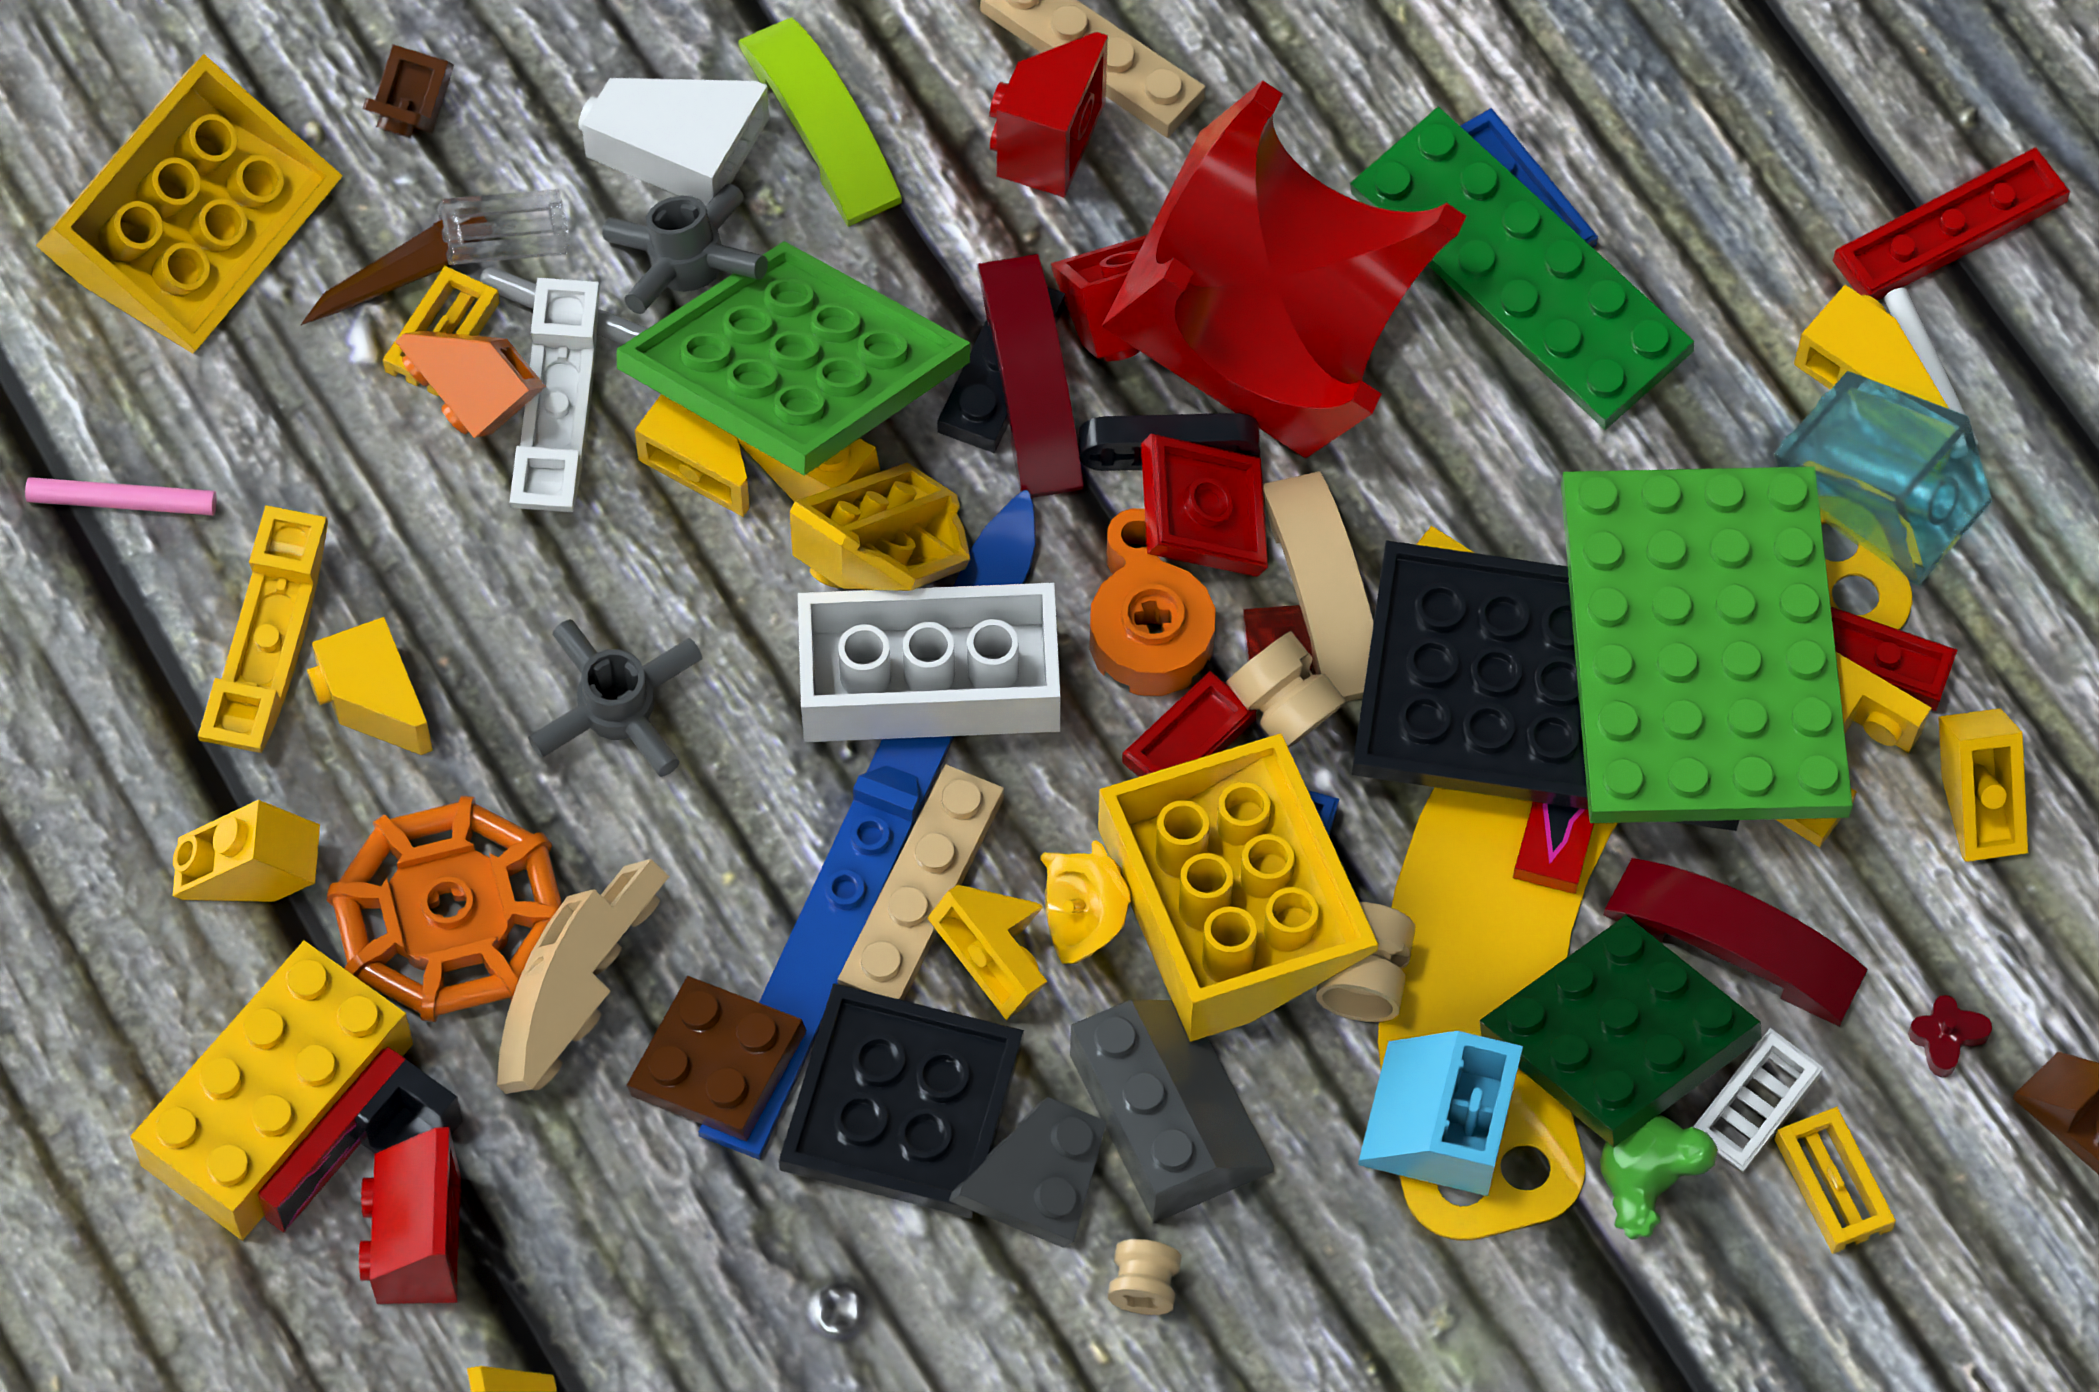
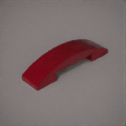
[977,254,1083,498]
[1603,858,1868,1027]

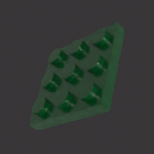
[1479,915,1762,1147]

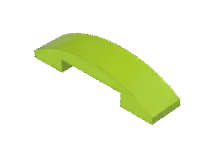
[738,17,902,227]

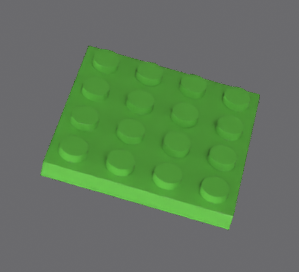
[617,241,971,476]

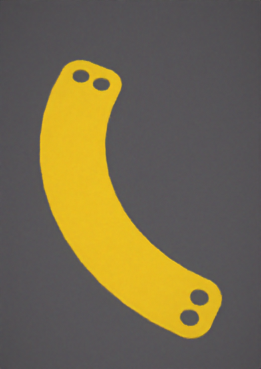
[1378,492,1912,1241]

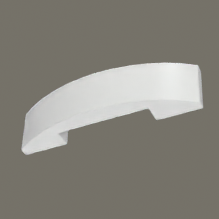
[510,278,600,512]

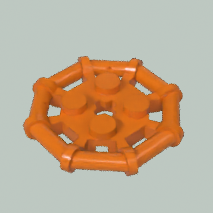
[326,796,562,1022]

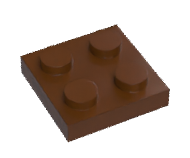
[627,975,807,1141]

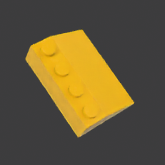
[35,54,343,354]
[1098,733,1378,1042]

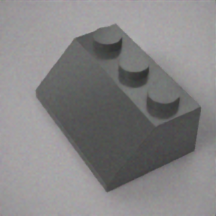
[1070,999,1274,1223]

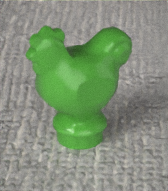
[1600,1115,1718,1240]

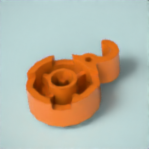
[1089,508,1216,696]

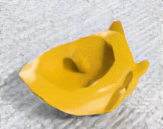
[1040,840,1131,964]

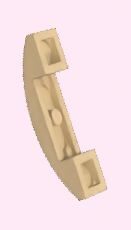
[1263,471,1374,701]

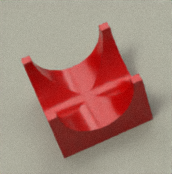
[1102,80,1466,459]

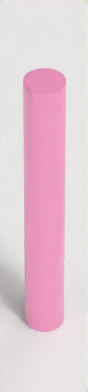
[25,477,217,516]

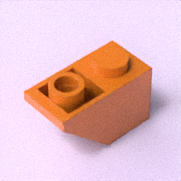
[395,331,546,438]

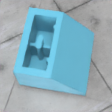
[1358,1031,1523,1196]

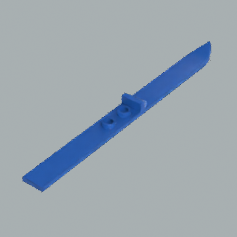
[698,490,1036,1160]

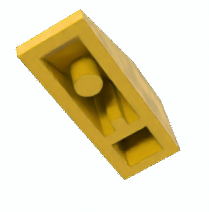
[1793,284,1961,467]

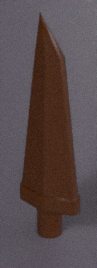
[301,213,492,325]

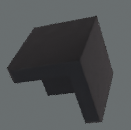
[355,1059,463,1153]

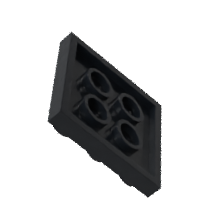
[779,983,1024,1219]

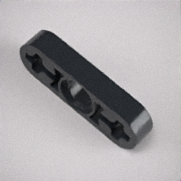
[1079,413,1260,471]

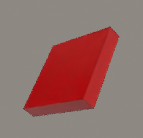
[1141,434,1268,577]

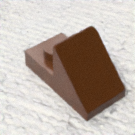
[2013,1051,2099,1175]

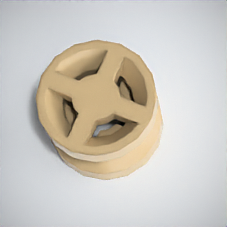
[1108,1239,1182,1315]

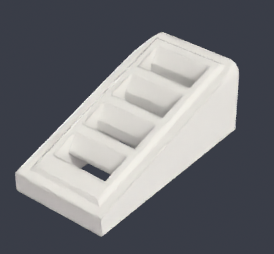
[1693,1028,1823,1173]

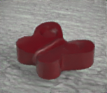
[1908,995,1992,1077]

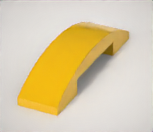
[198,505,328,753]

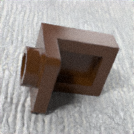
[362,44,454,138]

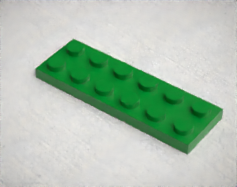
[1350,106,1694,430]

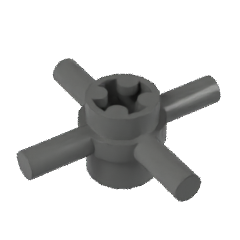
[602,184,768,314]
[528,619,703,777]

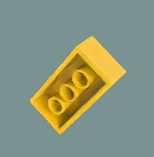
[130,940,413,1241]

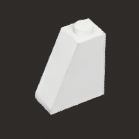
[578,78,769,206]

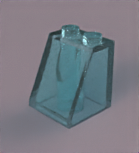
[1774,371,1992,586]

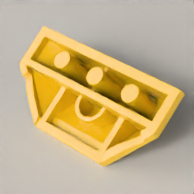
[790,462,970,591]

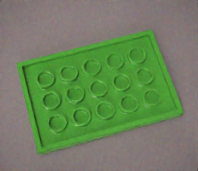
[1561,467,1853,823]

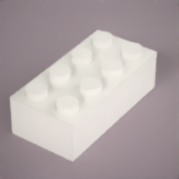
[798,583,1060,742]

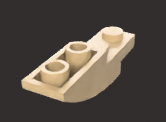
[497,859,670,1094]

